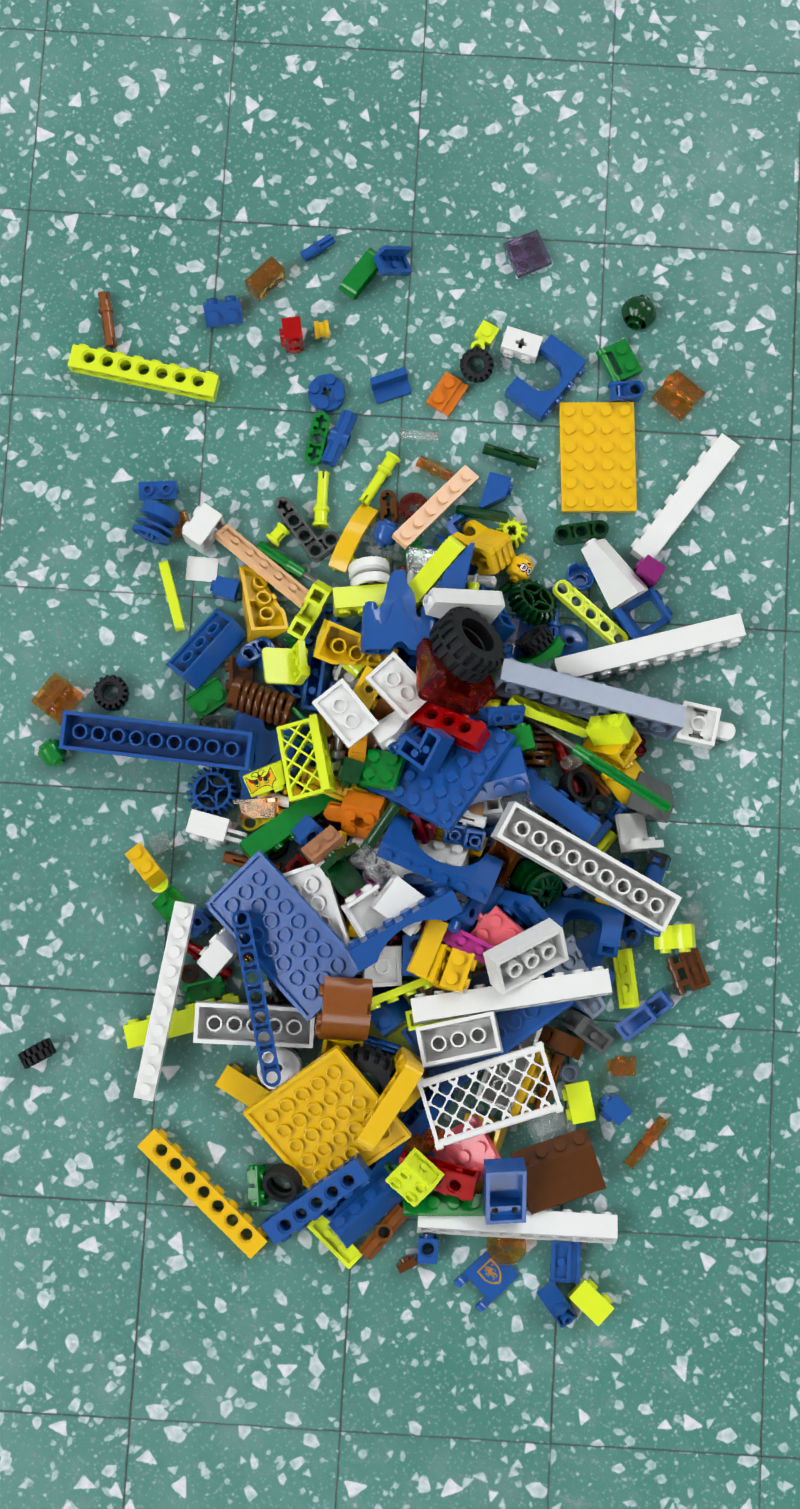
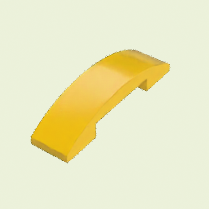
[328,503,379,574]

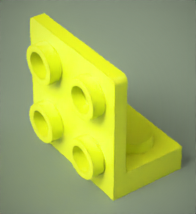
[385,1147,445,1207]

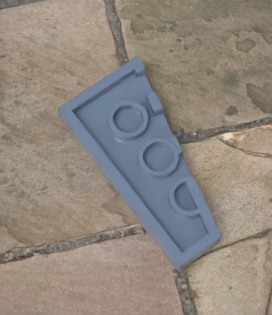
[550,934,607,1021]

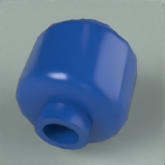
[372,518,399,548]

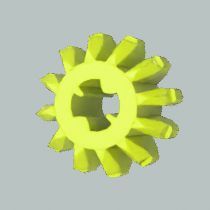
[496,516,528,548]

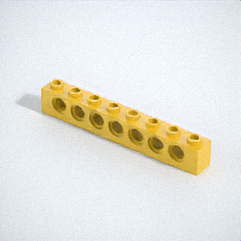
[137,1128,269,1259]

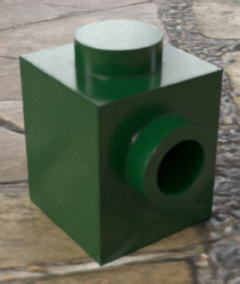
[335,757,364,789]

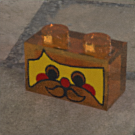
[245,256,286,302]

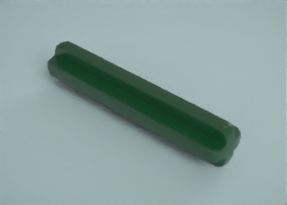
[455,505,509,523]
[360,802,400,853]

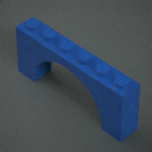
[376,814,504,904]

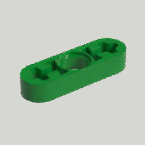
[305,412,330,466]

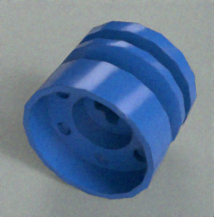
[132,499,181,546]

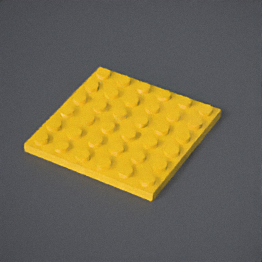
[243,1045,412,1201]

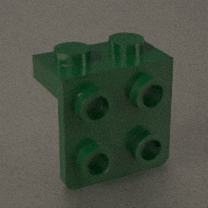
[320,843,366,897]

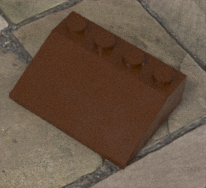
[510,1127,606,1215]

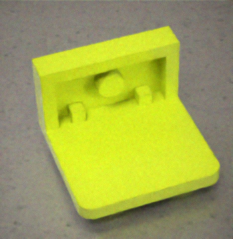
[262,640,310,685]

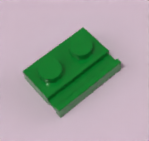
[184,676,228,721]
[151,884,189,925]

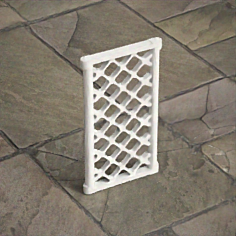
[417,1041,564,1151]

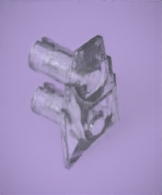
[351,844,396,889]

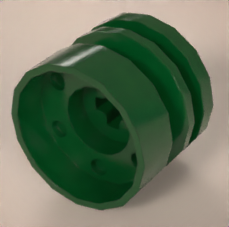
[510,858,563,909]

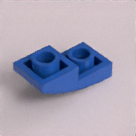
[442,823,486,851]

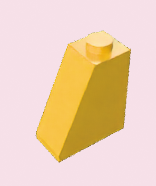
[582,727,642,768]

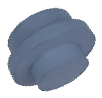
[559,1064,579,1083]

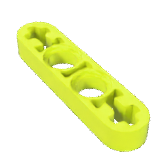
[158,560,186,632]

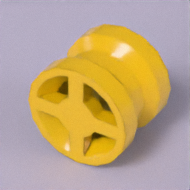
[313,319,330,340]

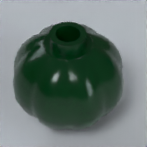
[621,295,656,330]

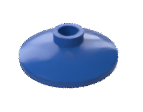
[557,624,588,658]

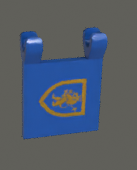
[454,1245,519,1312]

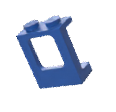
[612,587,673,640]

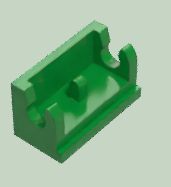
[183,976,227,1004]

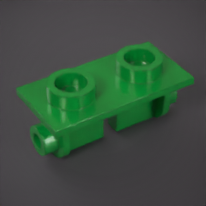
[247,1164,269,1207]

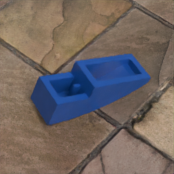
[614,988,675,1042]

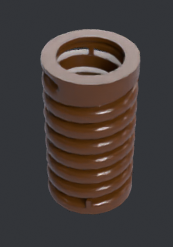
[226,676,297,726]
[523,719,554,768]

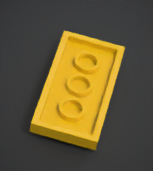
[508,1048,551,1125]

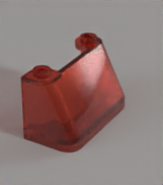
[416,637,497,716]

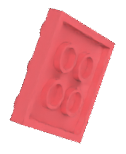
[428,1115,501,1185]

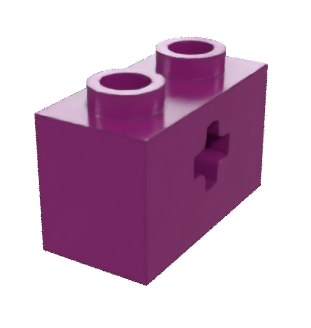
[633,555,667,589]

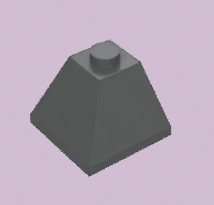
[625,771,674,823]

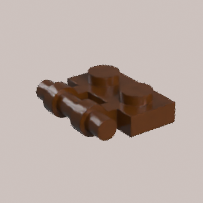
[666,948,711,996]

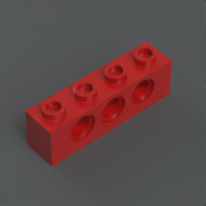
[409,700,491,754]
[398,1149,481,1201]

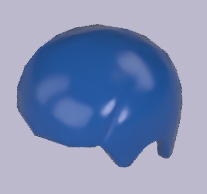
[565,562,595,591]

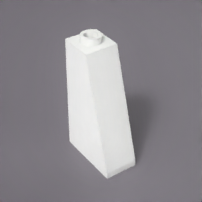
[581,538,648,610]
[423,588,505,625]

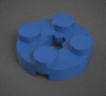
[308,373,345,412]

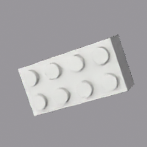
[483,918,569,995]
[415,1011,504,1069]

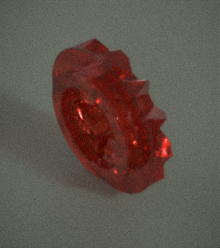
[399,493,427,521]

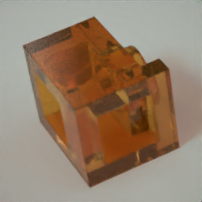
[606,1056,636,1076]

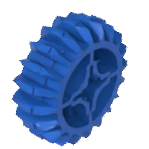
[186,767,239,817]

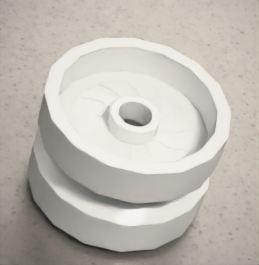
[348,556,390,586]
[257,1047,302,1089]

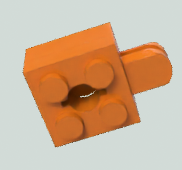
[324,790,386,842]

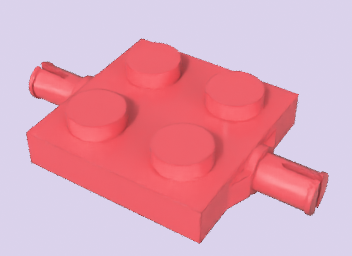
[470,905,524,947]

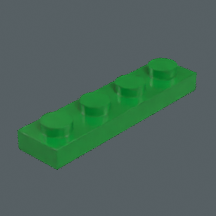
[403,1194,484,1216]

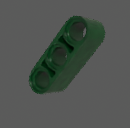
[553,520,609,546]

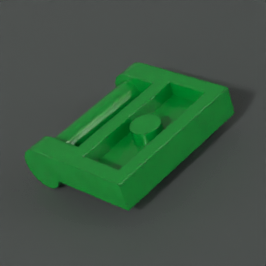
[596,338,642,382]

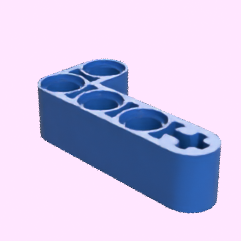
[236,637,304,705]

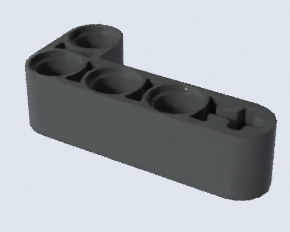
[274,497,339,562]

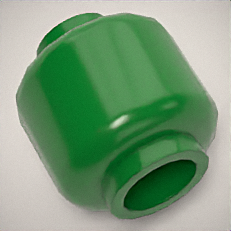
[38,738,67,767]

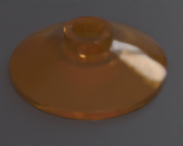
[486,1237,526,1265]

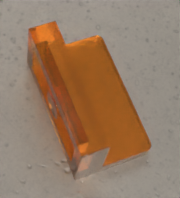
[233,798,278,819]

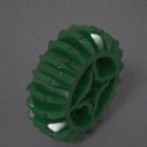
[508,579,558,626]

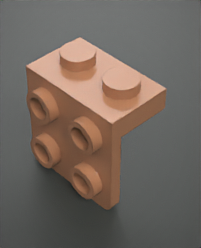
[300,825,346,866]

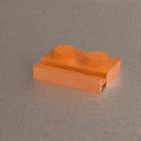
[426,371,469,418]

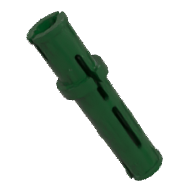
[482,442,539,470]

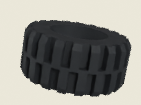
[429,606,505,683]
[343,1043,396,1095]

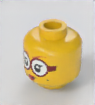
[506,554,534,583]

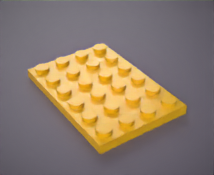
[559,402,637,513]

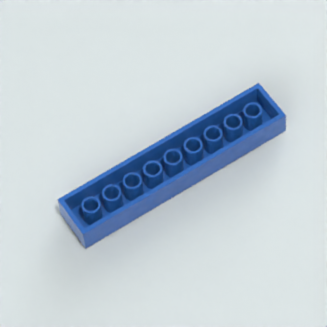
[59,710,257,771]

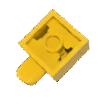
[353,666,379,711]

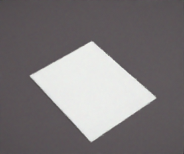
[185,556,219,582]

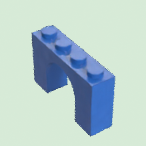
[505,334,587,423]
[545,895,625,958]

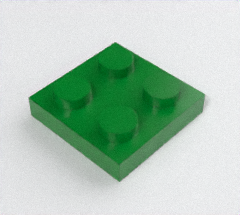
[358,748,406,792]

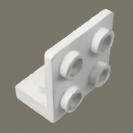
[615,813,664,853]

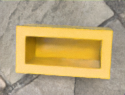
[125,842,168,889]

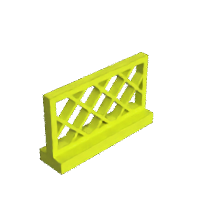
[276,714,337,802]

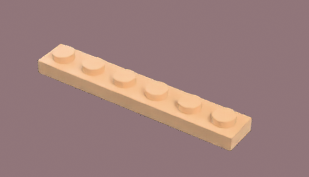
[391,465,479,550]
[214,524,309,608]

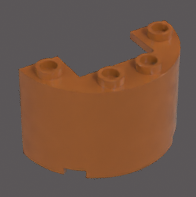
[314,976,373,1041]

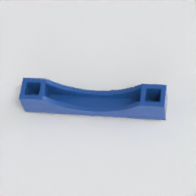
[344,887,463,972]

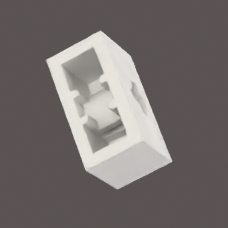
[500,326,543,364]

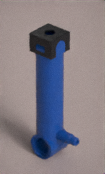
[622,849,671,947]

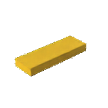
[406,920,449,979]

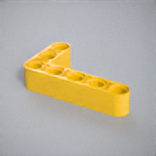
[353,1046,424,1151]

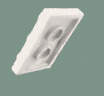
[365,651,434,722]
[312,678,380,749]

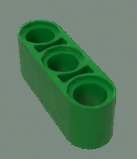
[339,248,379,300]

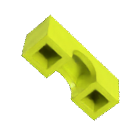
[287,580,332,641]

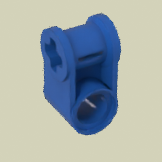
[608,380,644,402]

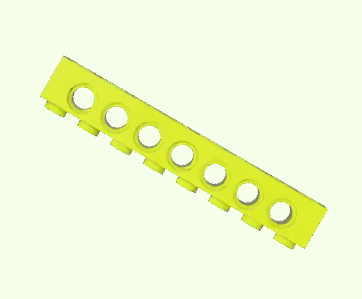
[68,344,220,403]

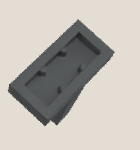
[560,1008,614,1054]

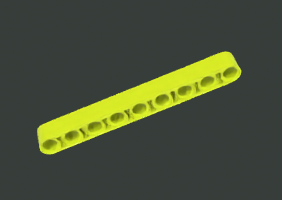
[342,535,466,679]

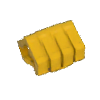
[452,520,515,576]

